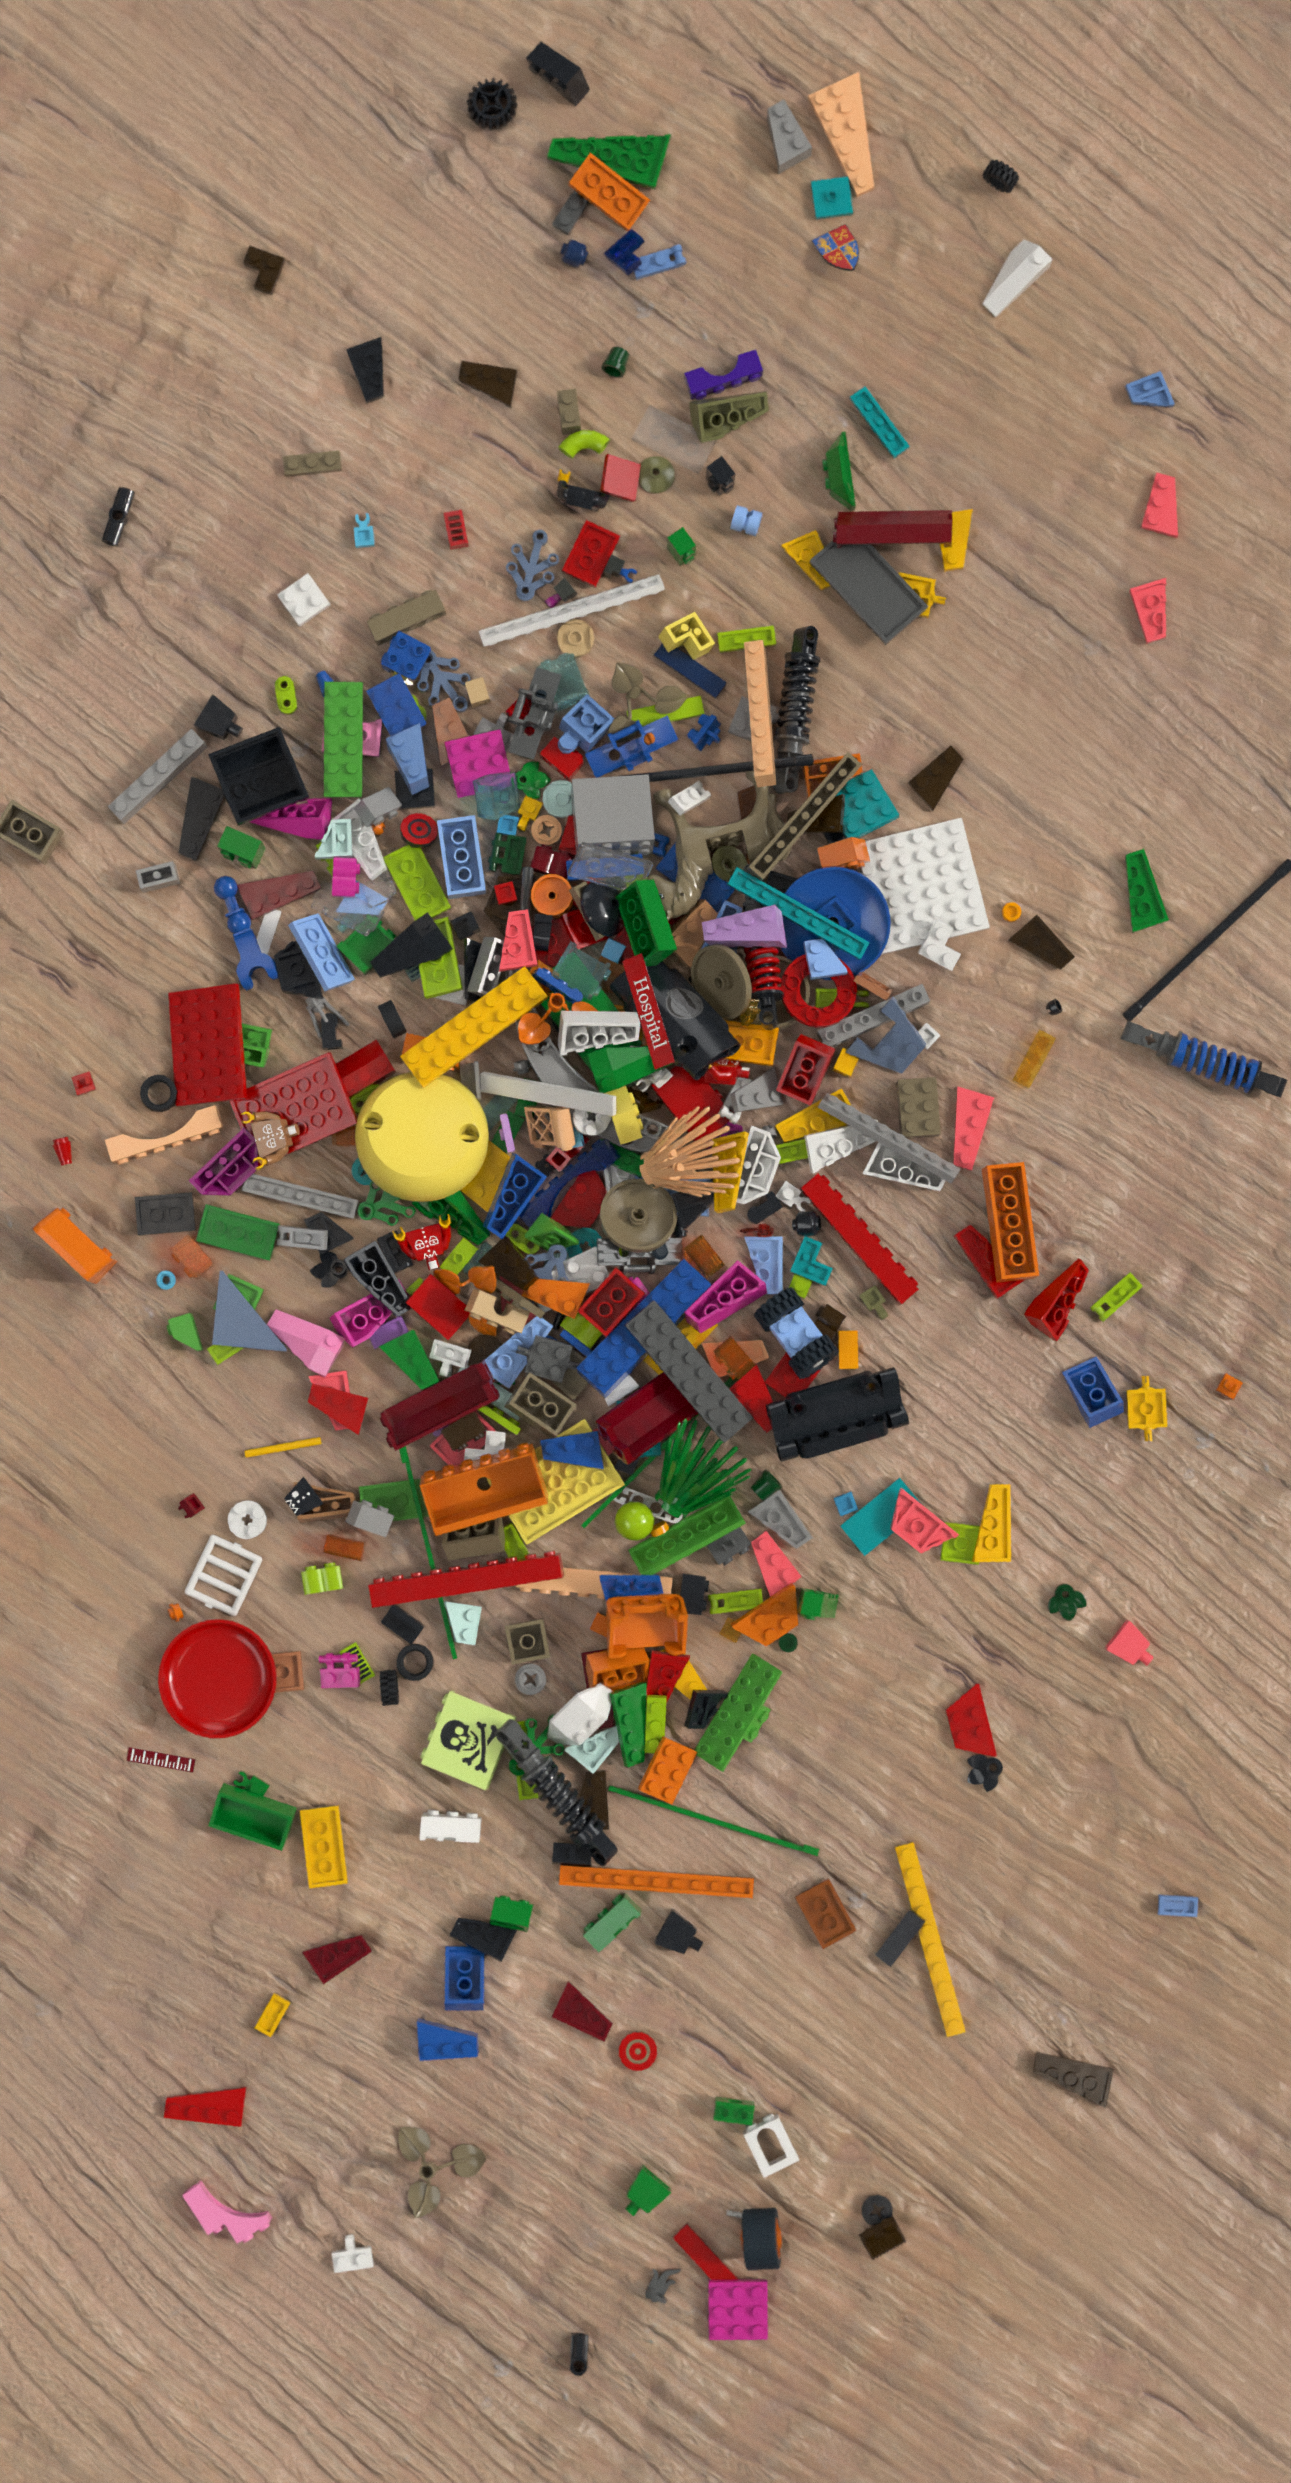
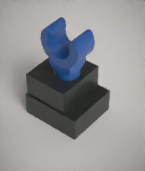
[603,554,637,583]

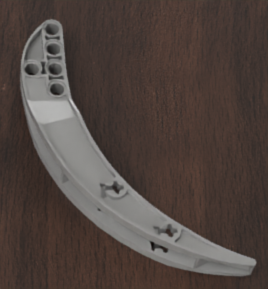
[510,969,679,1153]

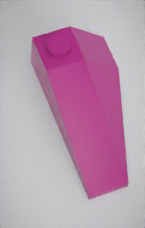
[249,798,332,840]
[329,1279,408,1348]

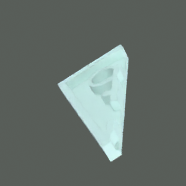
[564,1726,619,1774]

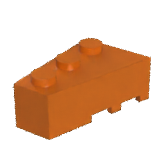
[802,753,863,798]

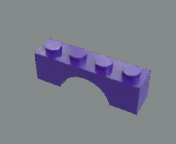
[684,349,763,400]

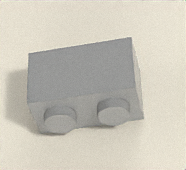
[354,787,402,827]
[136,861,180,893]
[345,1499,394,1537]

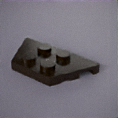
[484,874,540,936]

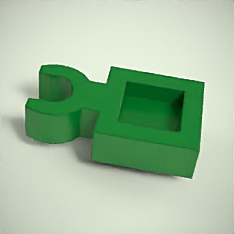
[233,1771,270,1796]

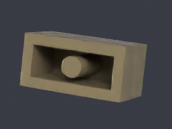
[557,389,581,435]

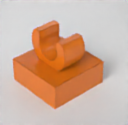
[1216,1373,1243,1400]

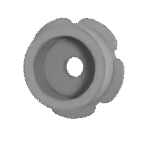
[513,1060,532,1074]

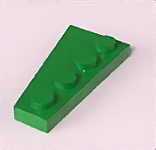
[1125,849,1169,933]

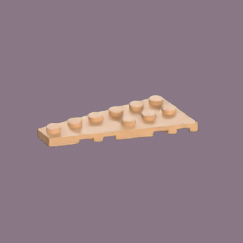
[808,72,874,197]

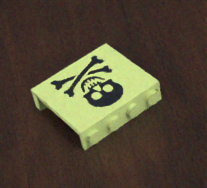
[421,1691,517,1790]

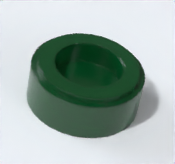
[778,1633,798,1653]

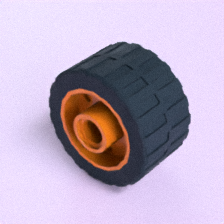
[741,2208,782,2271]

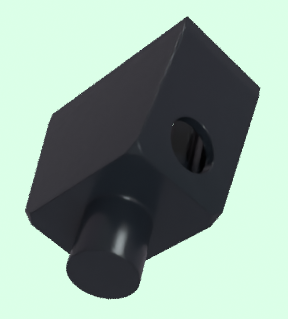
[194,694,243,740]
[654,1908,703,1954]

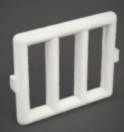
[185,1535,262,1616]

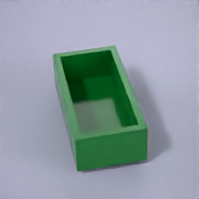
[208,1783,297,1851]

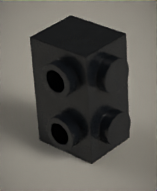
[706,456,736,496]

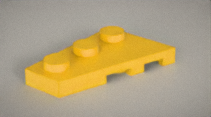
[939,509,973,572]
[781,530,831,590]

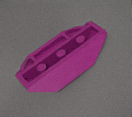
[189,1128,258,1196]

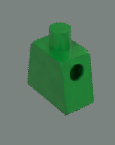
[625,2165,671,2216]

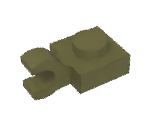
[859,1285,888,1320]

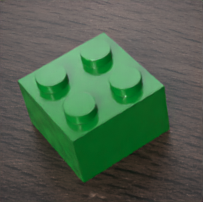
[217,826,266,869]

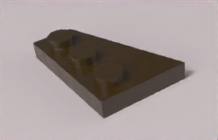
[908,745,964,811]
[787,794,845,833]
[478,1236,539,1291]

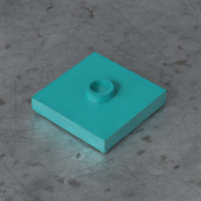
[811,176,853,220]

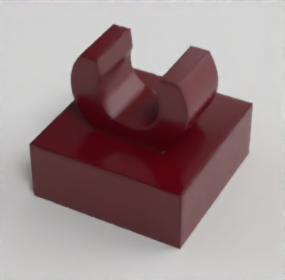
[178,1493,205,1518]

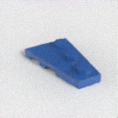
[599,1575,664,1601]

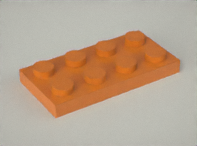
[568,153,650,232]

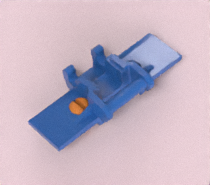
[585,715,678,778]

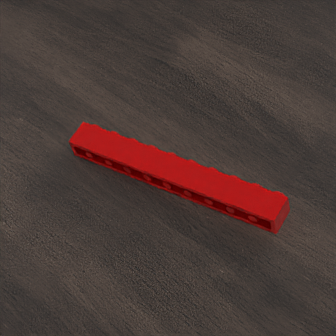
[368,1550,564,1608]

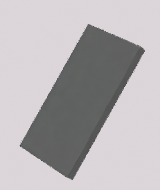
[809,541,928,645]

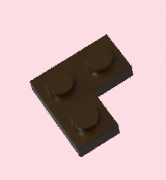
[243,245,285,295]

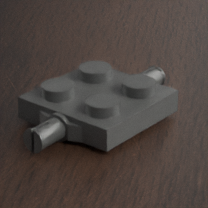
[516,1334,581,1383]

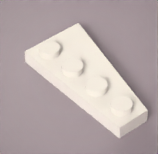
[804,1119,878,1173]

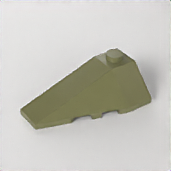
[689,391,769,443]

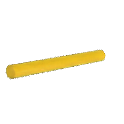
[244,1437,322,1458]

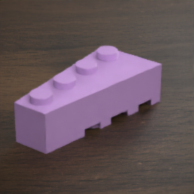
[702,905,787,948]

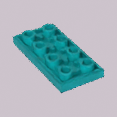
[840,1477,920,1556]

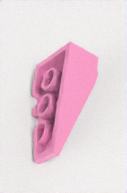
[267,1310,345,1378]

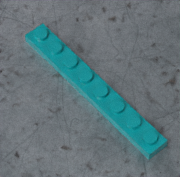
[727,867,870,960]

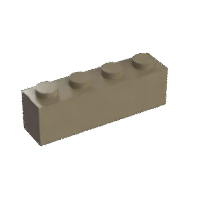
[367,590,446,646]

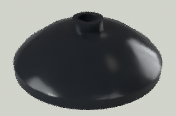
[580,881,625,937]

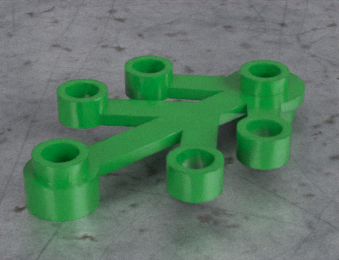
[357,1181,416,1226]
[509,1713,565,1776]

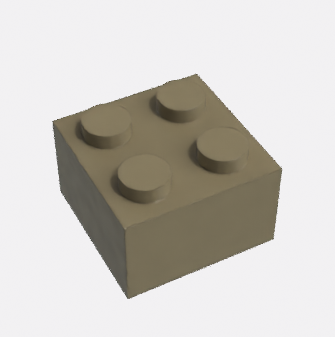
[505,1618,551,1665]

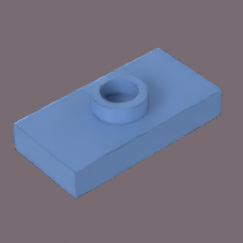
[1157,1894,1198,1917]

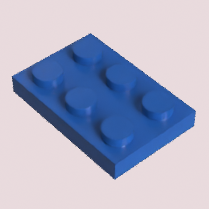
[366,673,427,736]

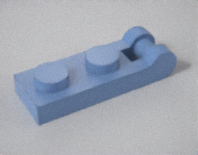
[631,244,687,280]

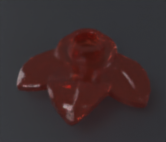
[739,1224,774,1237]

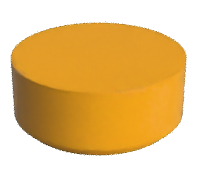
[1002,902,1021,922]
[651,1521,669,1537]

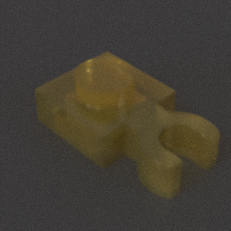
[741,999,760,1026]

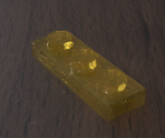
[1012,1029,1056,1089]

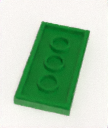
[196,1204,280,1261]

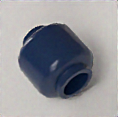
[560,239,589,268]

